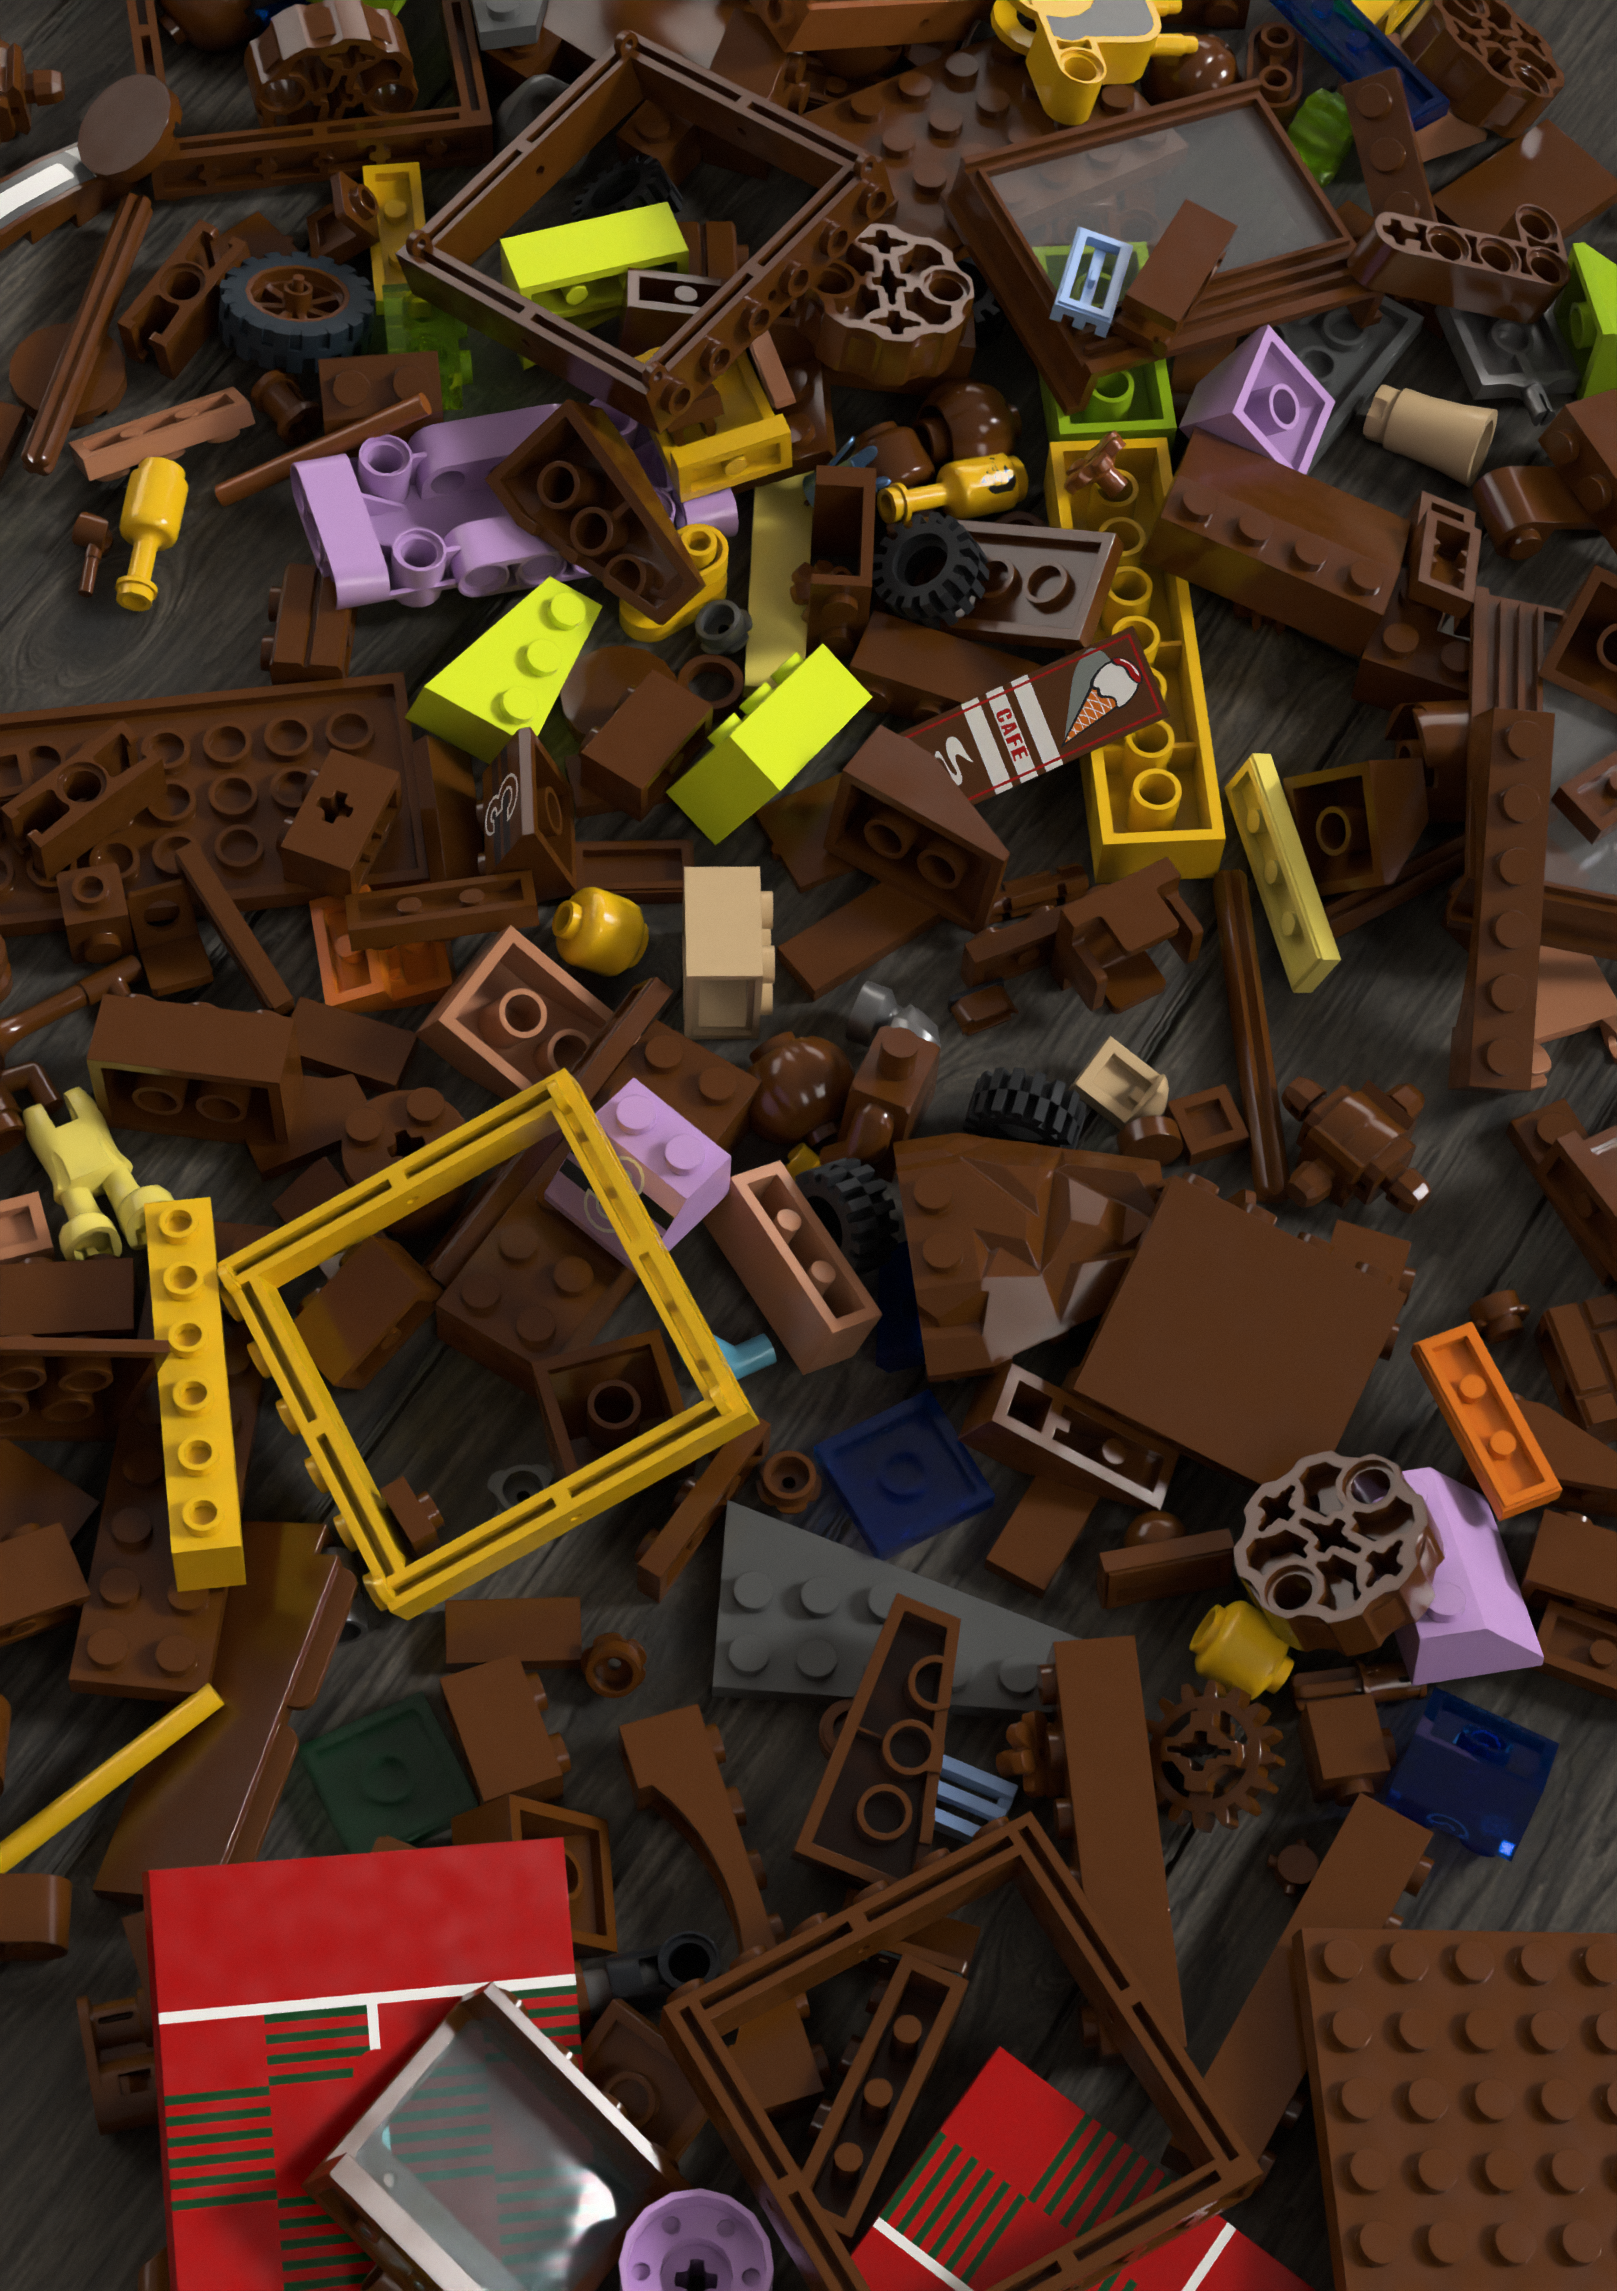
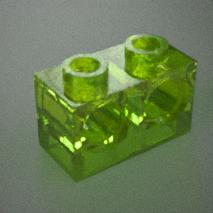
[382,283,473,410]

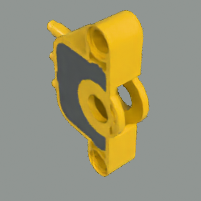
[990,0,1198,126]

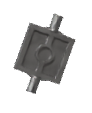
[1434,305,1583,427]

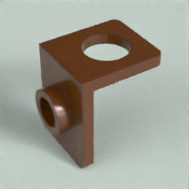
[125,879,214,997]

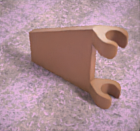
[1531,945,1617,1091]

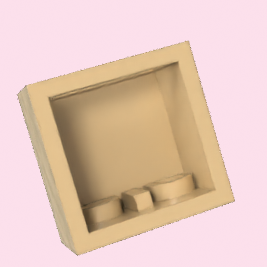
[682,867,775,1039]

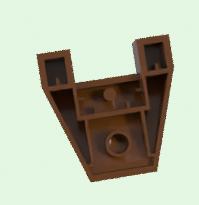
[484,0,758,188]

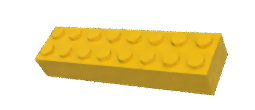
[1043,437,1226,883]

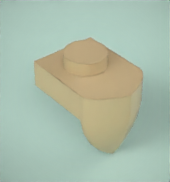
[1069,1036,1169,1130]

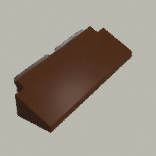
[92,1521,358,1909]

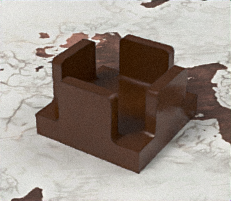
[1049,857,1204,1014]

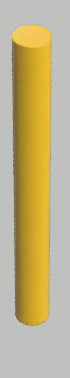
[0,1683,225,1873]

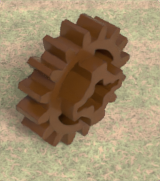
[1146,1680,1286,1833]

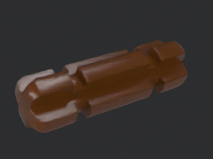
[988,863,1089,924]

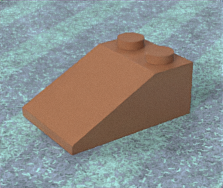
[415,925,641,1103]

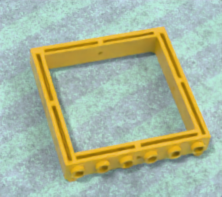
[217,1068,760,1621]

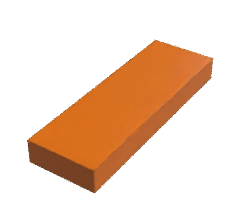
[1410,1322,1563,1521]

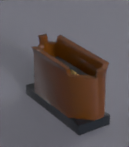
[947,977,1019,1036]

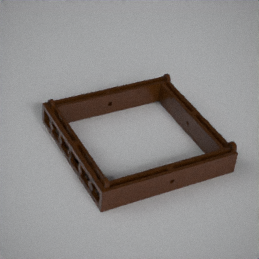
[126,0,494,201]
[395,29,894,434]
[659,1811,1263,2291]

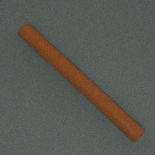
[215,392,432,507]

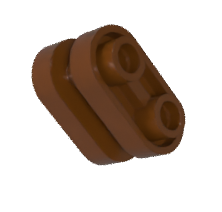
[1239,22,1304,140]

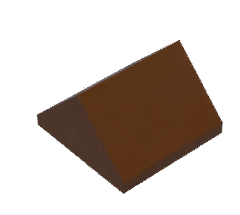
[1537,565,1617,715]

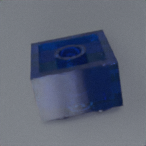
[1384,1687,1560,1862]

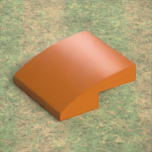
[309,881,457,1013]

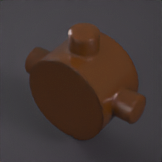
[1266,1839,1319,1898]

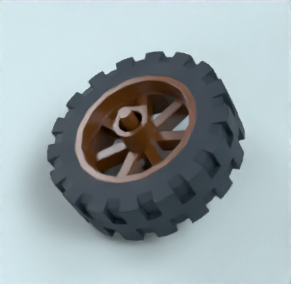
[218,252,375,374]

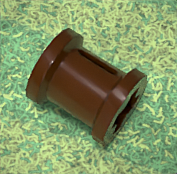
[250,367,324,446]

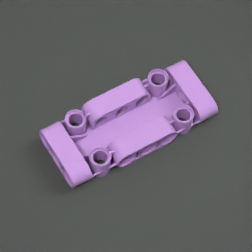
[290,398,739,610]

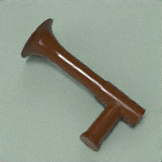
[0,954,144,1070]

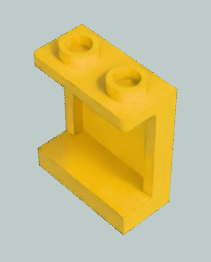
[634,347,793,503]

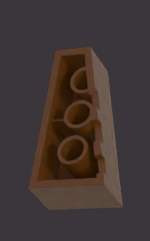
[789,1593,961,1889]

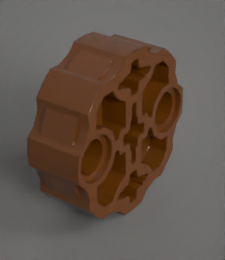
[243,0,418,128]
[1400,0,1565,138]
[794,223,974,386]
[1233,1450,1445,1656]

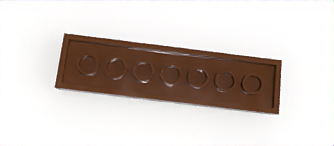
[68,1221,283,1703]

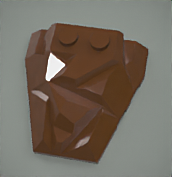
[893,1133,1163,1383]

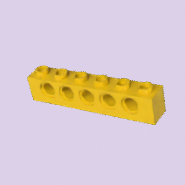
[144,1197,246,1592]

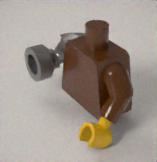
[784,981,941,1183]

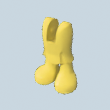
[22,1087,174,1261]

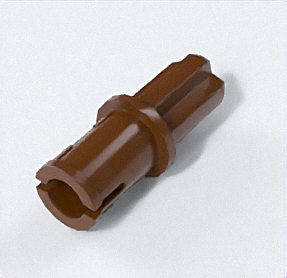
[1289,1658,1427,1713]

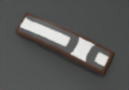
[0,142,151,252]

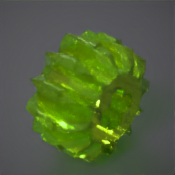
[1287,88,1355,189]

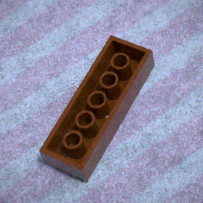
[435,1019,762,1400]

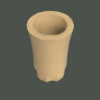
[1363,385,1498,487]

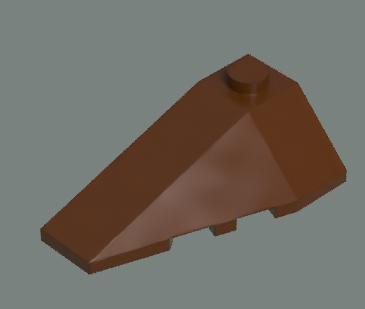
[485,399,706,625]

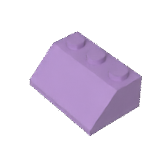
[1371,1467,1544,1686]

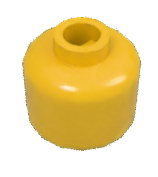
[552,887,649,977]
[1189,1601,1294,1700]

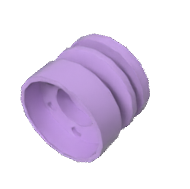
[619,2188,774,2291]

